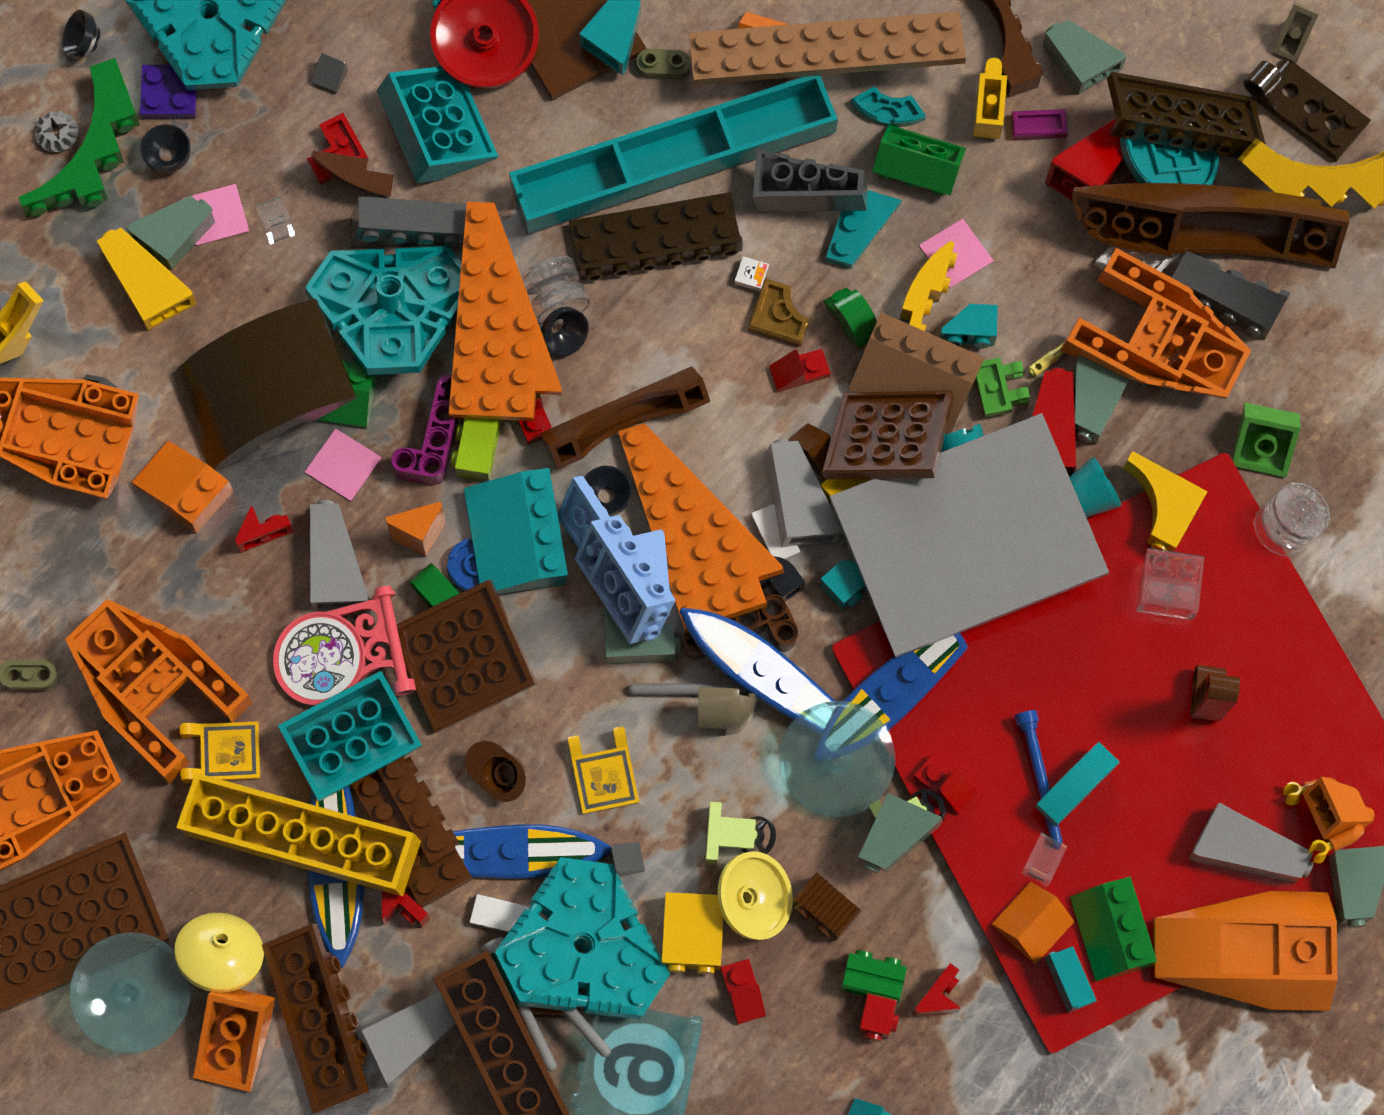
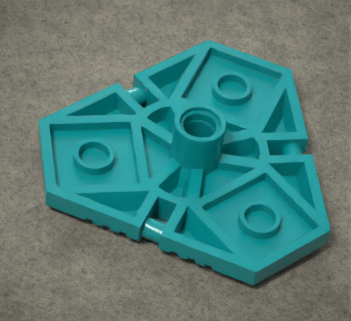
[125,0,287,90]
[305,246,462,375]
[492,857,670,1020]

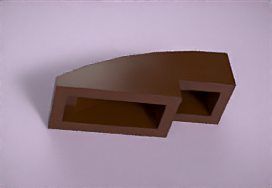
[311,150,394,198]

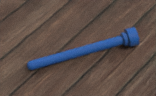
[1014,710,1063,848]

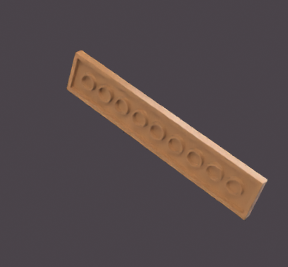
[689,11,966,85]

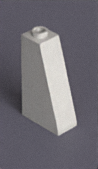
[765,439,842,547]
[310,500,369,610]
[1188,803,1314,883]
[362,992,457,1087]

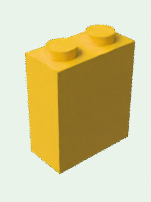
[662,892,723,975]

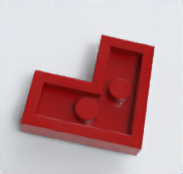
[307,113,369,185]

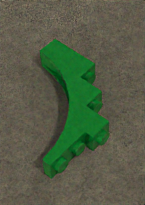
[18,58,140,217]

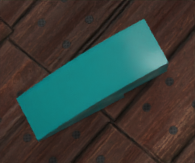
[1035,742,1120,827]

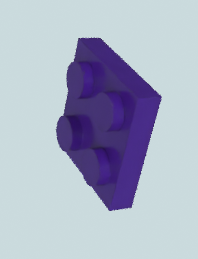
[140,65,197,119]

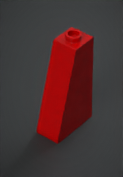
[1031,368,1076,476]

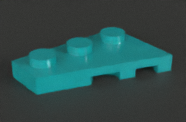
[825,190,902,269]

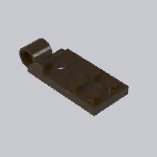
[1243,58,1371,162]

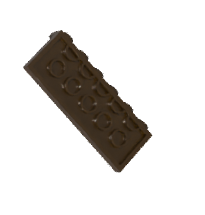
[1107,72,1266,158]
[569,192,743,281]

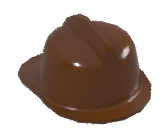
[465,741,526,802]

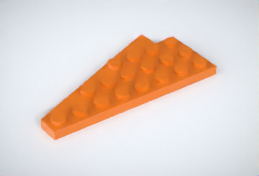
[449,202,563,421]
[618,423,784,633]

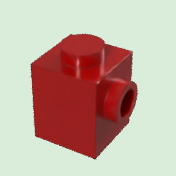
[858,994,899,1042]

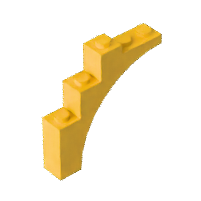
[1237,139,1384,208]
[0,281,44,364]

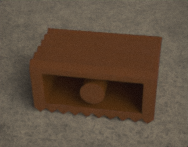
[793,872,861,940]

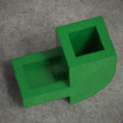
[823,287,877,348]

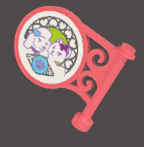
[273,586,416,706]

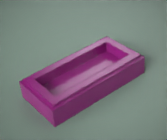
[1011,109,1068,140]

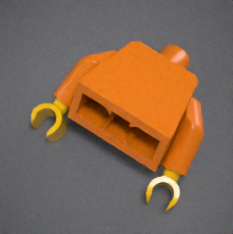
[1283,777,1374,863]

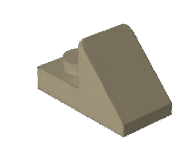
[1272,1,1320,63]

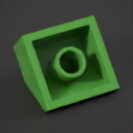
[1232,402,1301,477]

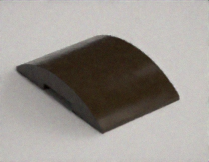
[172,299,357,471]

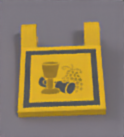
[179,721,260,784]
[568,726,639,814]

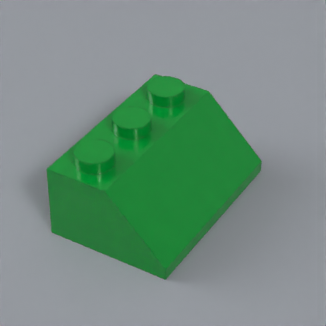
[872,125,966,196]
[314,361,377,429]
[1070,876,1157,982]

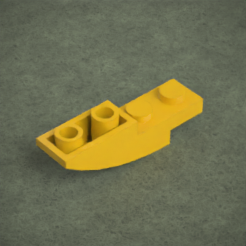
[900,241,958,331]

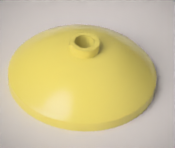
[718,852,793,940]
[174,913,264,993]

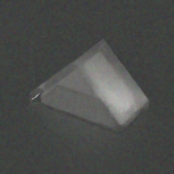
[255,197,296,244]
[1021,833,1067,887]

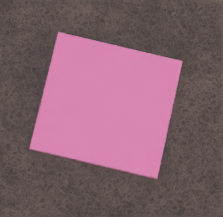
[183,184,249,246]
[919,219,994,288]
[305,428,382,501]

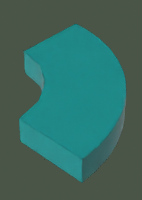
[851,86,926,127]

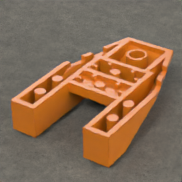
[1060,248,1251,399]
[65,599,252,784]

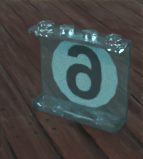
[570,1009,704,1115]

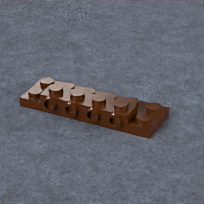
[352,756,473,908]
[262,924,369,1114]

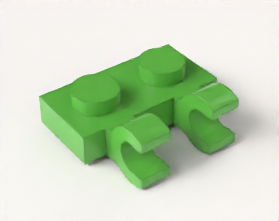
[976,358,1030,418]

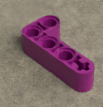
[391,375,459,485]

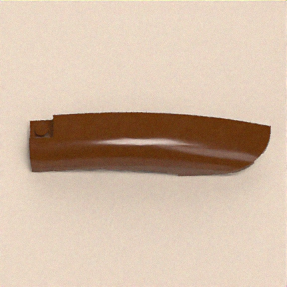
[1072,183,1349,269]

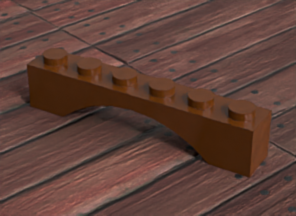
[981,0,1043,98]
[540,366,711,469]

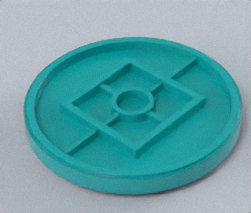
[1120,138,1219,185]

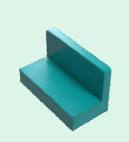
[1045,946,1097,1013]

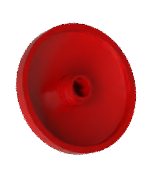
[430,0,539,89]

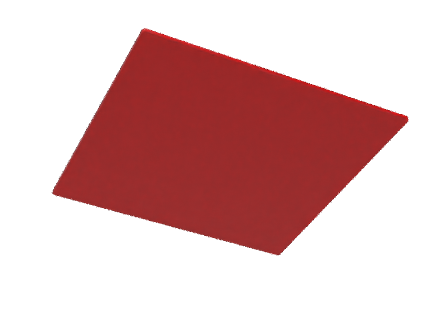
[832,453,1384,1054]

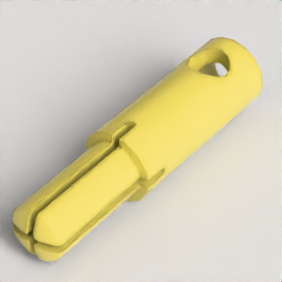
[1028,342,1064,377]

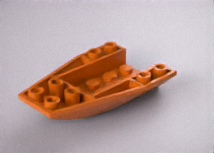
[0,378,139,500]
[0,730,122,870]
[1154,891,1338,1011]

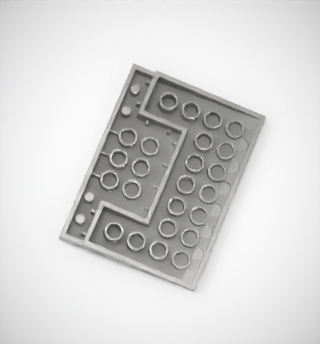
[830,413,1109,658]

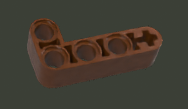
[682,594,798,660]
[1190,665,1240,721]

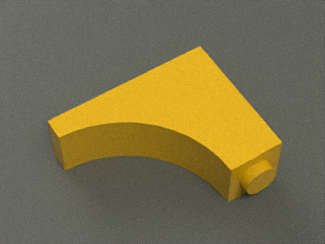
[1123,451,1207,556]

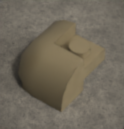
[697,687,756,735]

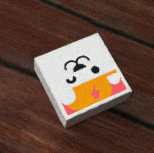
[734,256,769,292]

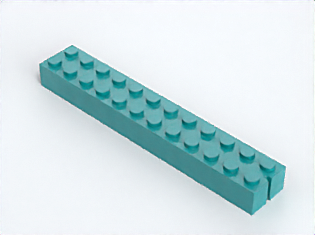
[509,75,838,233]

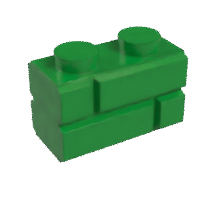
[840,950,907,1005]

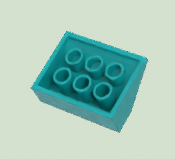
[376,66,498,183]
[463,468,568,594]
[278,671,422,802]

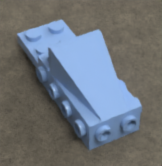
[557,476,675,644]

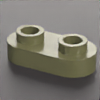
[637,49,690,79]
[0,660,58,690]

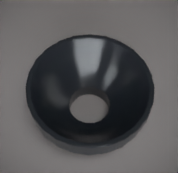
[62,9,101,59]
[140,124,191,173]
[541,306,589,357]
[584,465,632,516]

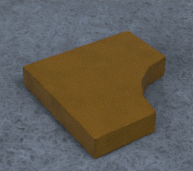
[748,278,809,347]

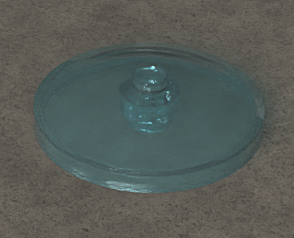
[779,701,895,817]
[70,932,191,1053]

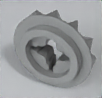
[34,110,79,152]

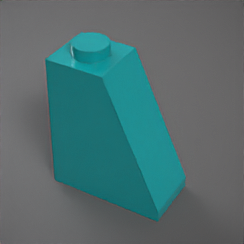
[579,0,641,76]

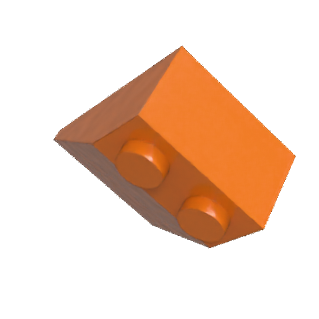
[131,441,233,534]
[193,989,275,1092]

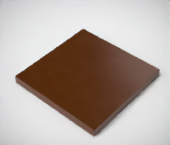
[527,0,647,100]
[822,391,954,479]
[397,579,537,733]

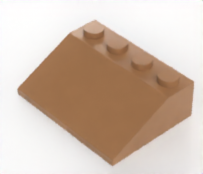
[848,312,985,434]

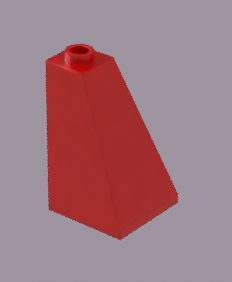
[1045,118,1125,201]

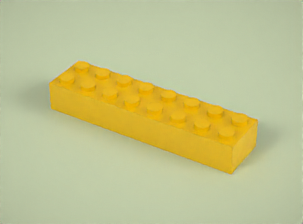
[176,773,421,897]

